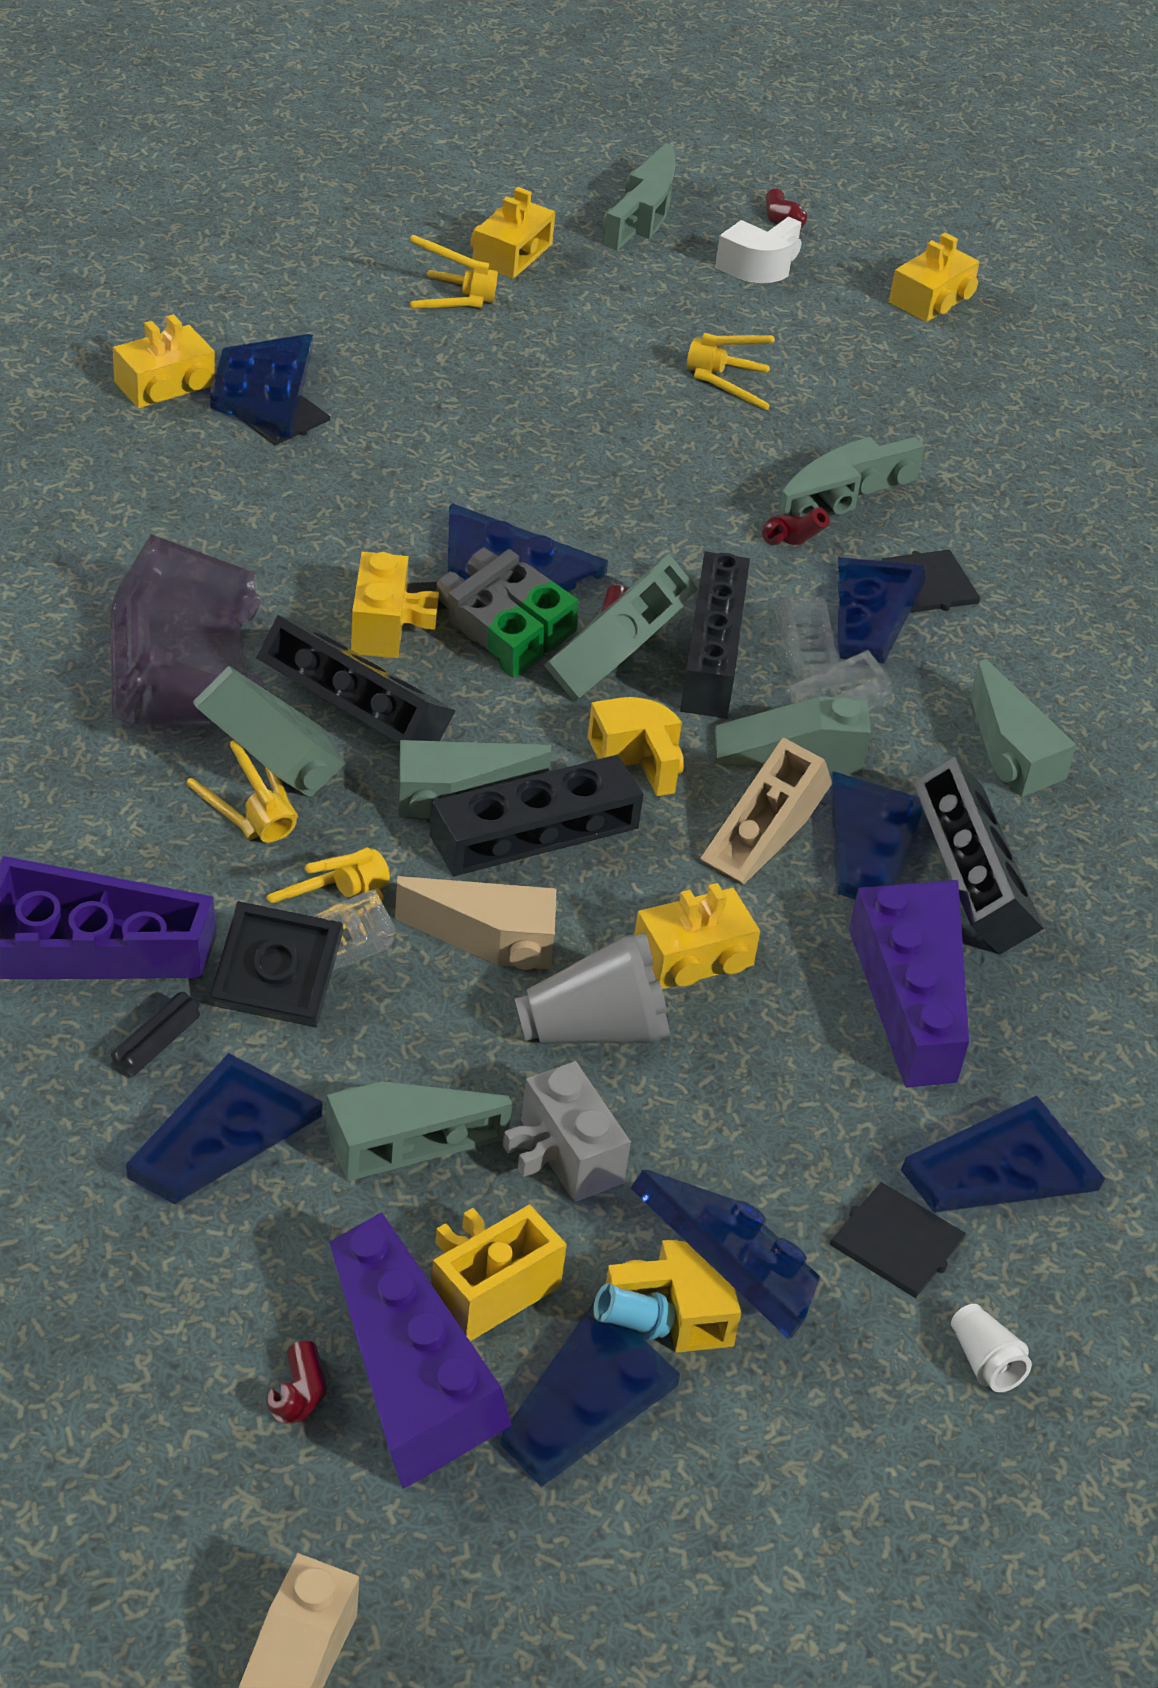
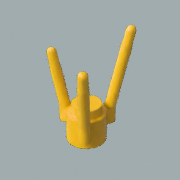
[409,235,499,309]
[687,333,775,410]
[187,740,298,843]
[267,847,390,929]

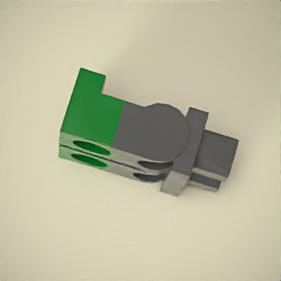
[437,547,578,678]

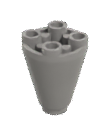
[515,933,670,1043]

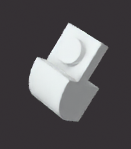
[715,216,802,283]

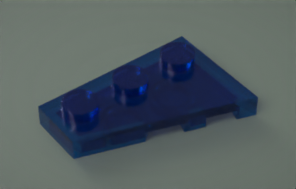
[838,557,926,664]

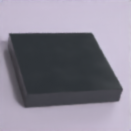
[209,901,344,1028]

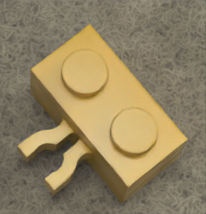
[470,187,555,279]
[889,232,980,322]
[113,314,215,408]
[351,552,439,658]
[634,883,761,989]
[431,1204,567,1341]

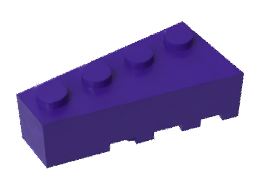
[0,856,217,979]
[849,880,969,1088]
[329,1212,512,1489]

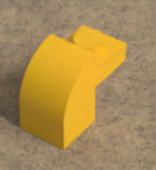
[587,697,684,796]
[606,1240,741,1353]

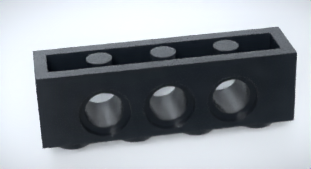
[680,551,750,719]
[256,615,456,744]
[430,755,644,877]
[913,756,1044,954]

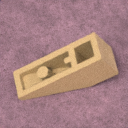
[700,737,832,885]
[395,876,556,970]
[239,1553,359,1688]

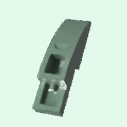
[602,143,676,251]
[779,437,925,517]
[544,554,698,702]

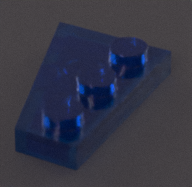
[830,771,924,900]
[126,1053,323,1204]
[901,1096,1105,1213]
[500,1300,680,1487]

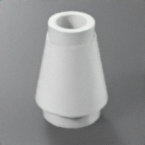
[951,1304,1032,1392]

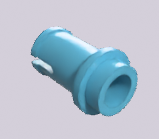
[594,1283,675,1340]

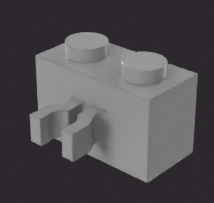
[503,1061,631,1202]

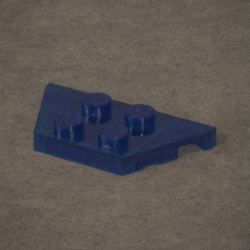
[210,334,313,438]
[447,503,608,592]
[630,1170,820,1339]

